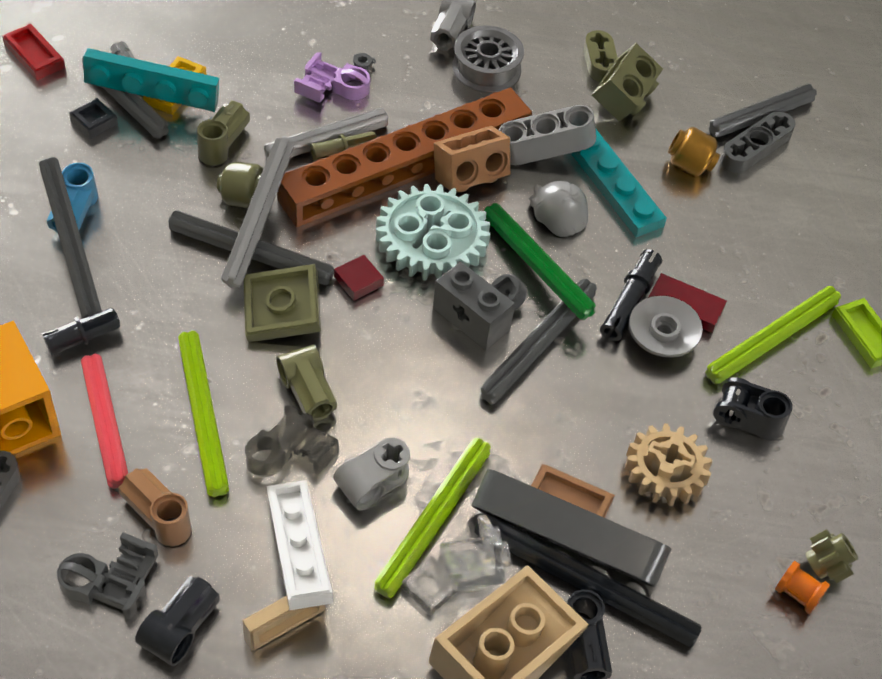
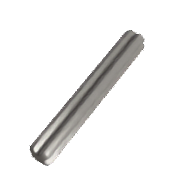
[264,108,389,158]

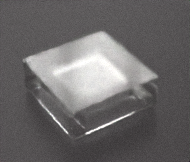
[402,556,461,616]

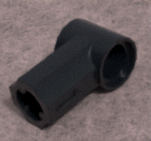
[135,576,220,666]
[567,589,612,679]

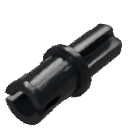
[42,308,120,356]

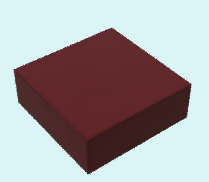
[334,255,384,301]

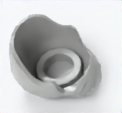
[529,181,588,237]

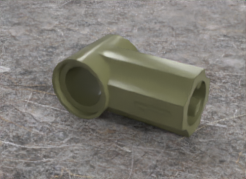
[197,100,250,165]
[276,345,337,422]

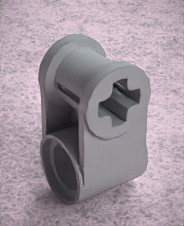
[333,437,410,511]

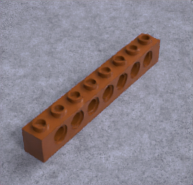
[277,87,532,227]

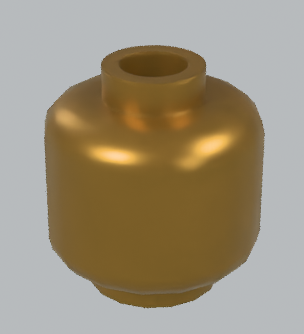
[668,127,720,177]

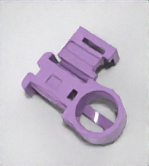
[294,52,370,103]

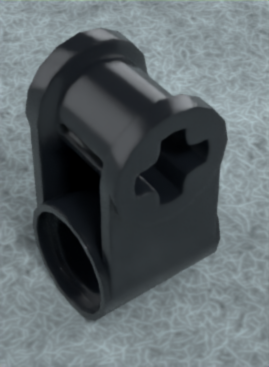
[713,377,793,440]

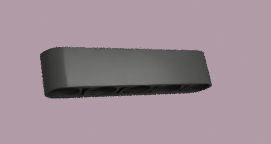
[471,469,672,587]

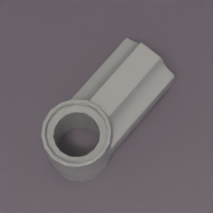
[430,0,476,51]

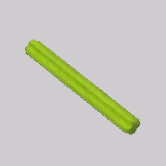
[705,286,841,384]
[178,330,229,497]
[374,438,491,598]

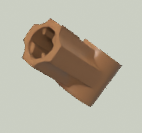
[118,468,192,546]

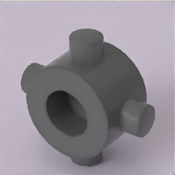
[352,53,376,74]

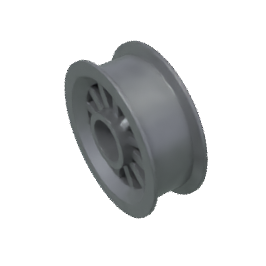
[452,25,524,92]

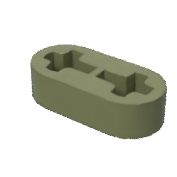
[583,30,618,82]

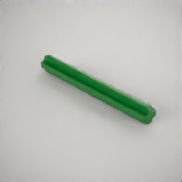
[484,203,596,320]

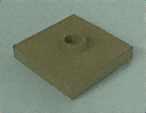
[243,264,322,343]

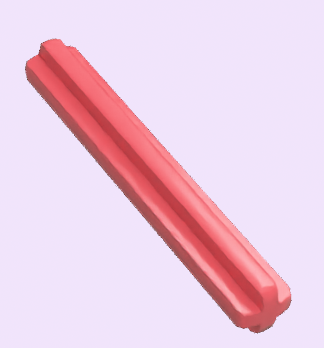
[81,353,128,489]

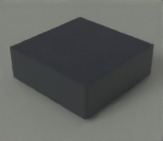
[69,98,118,139]

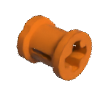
[775,561,831,615]

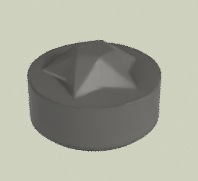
[492,274,527,310]

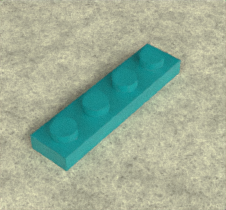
[83,48,220,112]
[571,128,667,237]

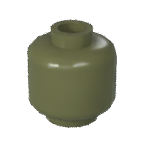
[217,162,264,209]

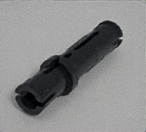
[600,249,663,341]

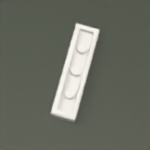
[267,480,333,610]

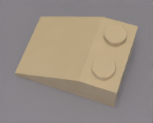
[428,565,589,679]

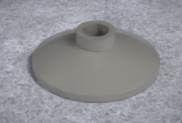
[629,296,703,357]

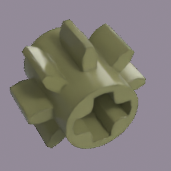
[806,529,858,583]

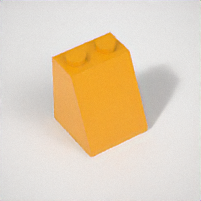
[0,320,61,455]

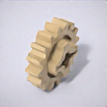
[625,423,712,506]

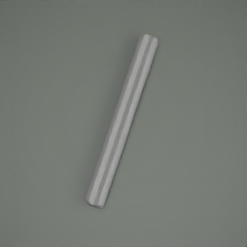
[221,136,294,288]

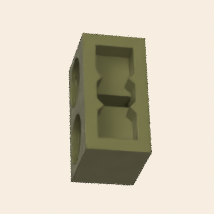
[591,43,663,121]

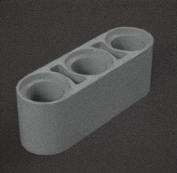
[498,105,596,165]

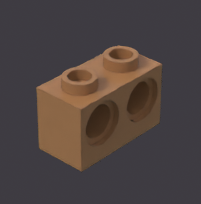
[434,126,511,192]

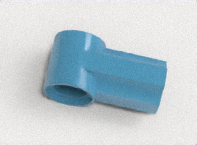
[47,162,98,233]

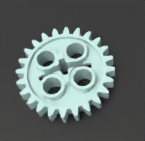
[376,184,490,281]

